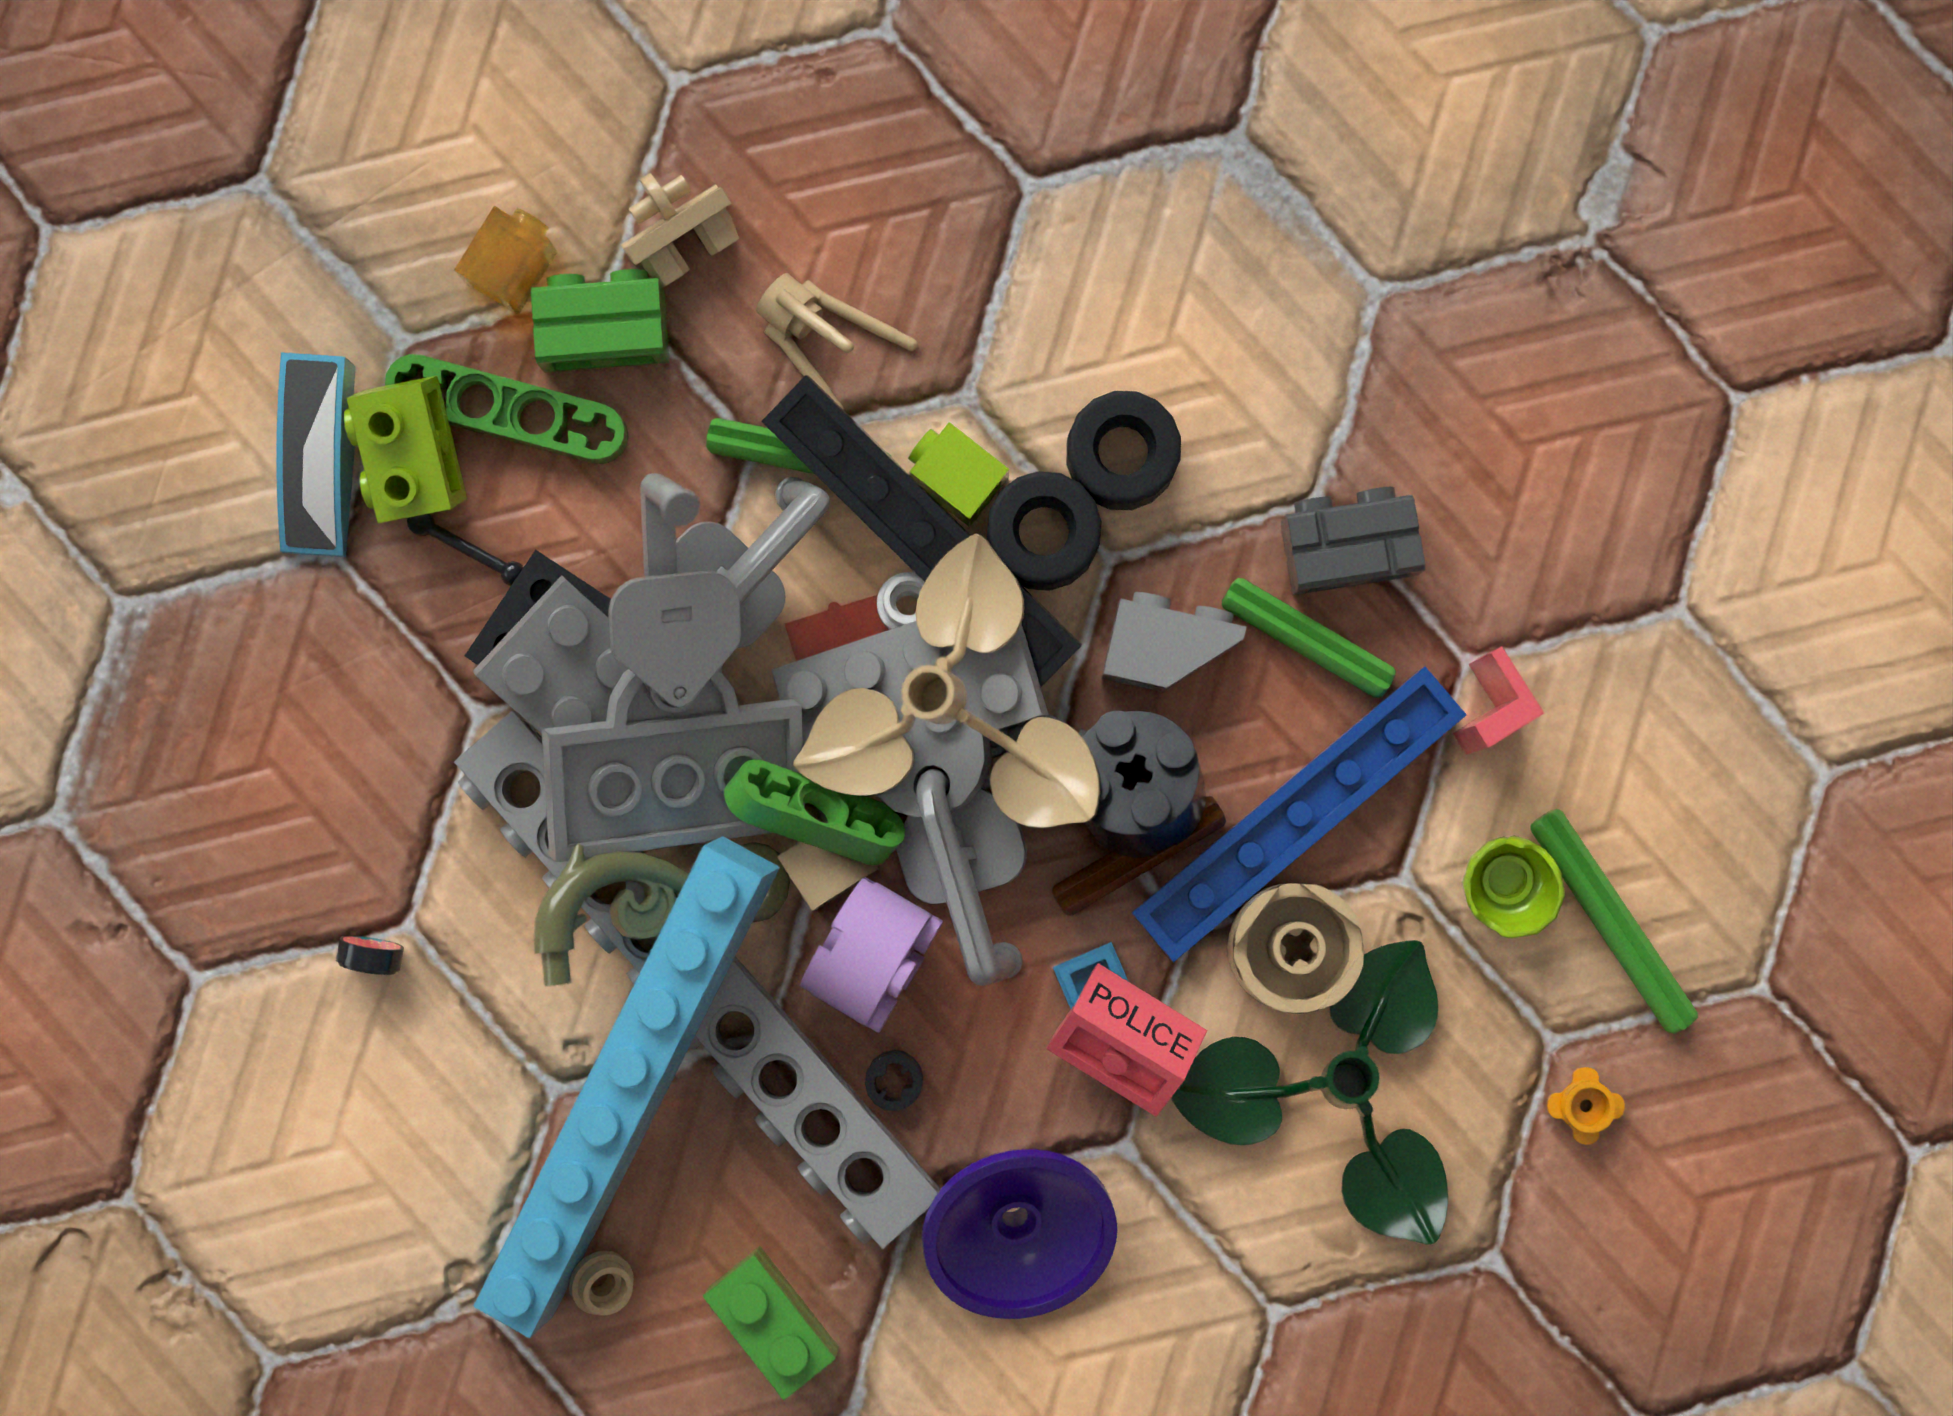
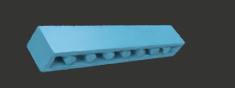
[473,837,780,1338]

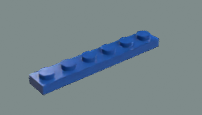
[1131,666,1466,962]

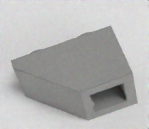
[1101,592,1246,692]

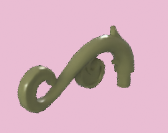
[534,842,790,986]

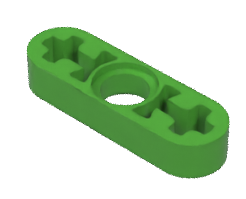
[724,759,905,865]

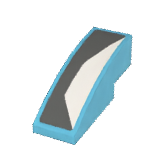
[276,352,356,557]

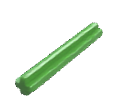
[1530,809,1698,1034]

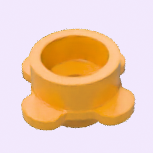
[1547,1067,1625,1145]

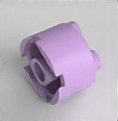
[800,877,943,1033]

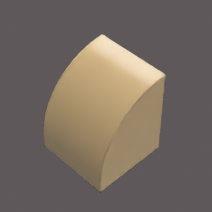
[777,842,879,911]

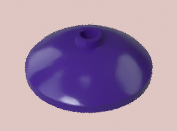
[922,1149,1117,1319]

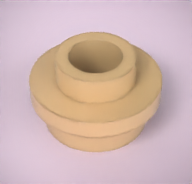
[569,1251,634,1316]

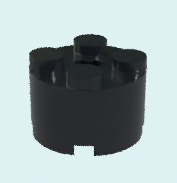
[1082,710,1206,858]

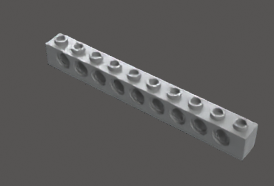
[454,710,941,1249]

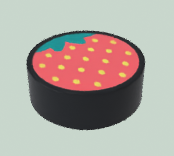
[336,936,404,975]

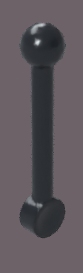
[407,514,524,586]

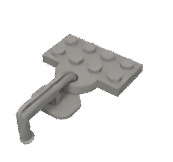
[542,473,805,862]
[473,477,830,734]
[771,621,1049,986]

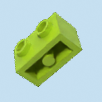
[344,375,467,523]

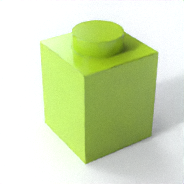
[908,422,1009,527]

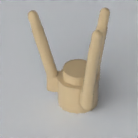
[756,273,918,410]

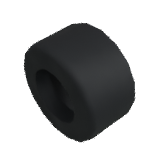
[1066,391,1181,510]
[987,471,1102,591]

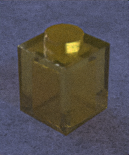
[454,206,558,316]

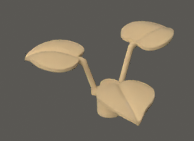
[793,534,1100,828]

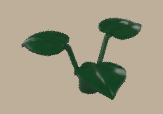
[1171,940,1448,1245]

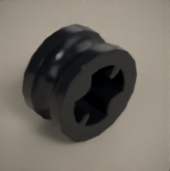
[865,1050,923,1111]

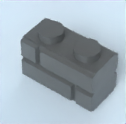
[1281,487,1425,595]

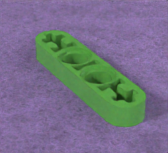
[385,354,628,464]

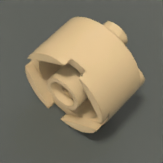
[1227,883,1364,1014]

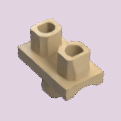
[621,173,739,288]

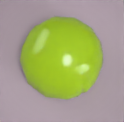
[1462,835,1565,939]

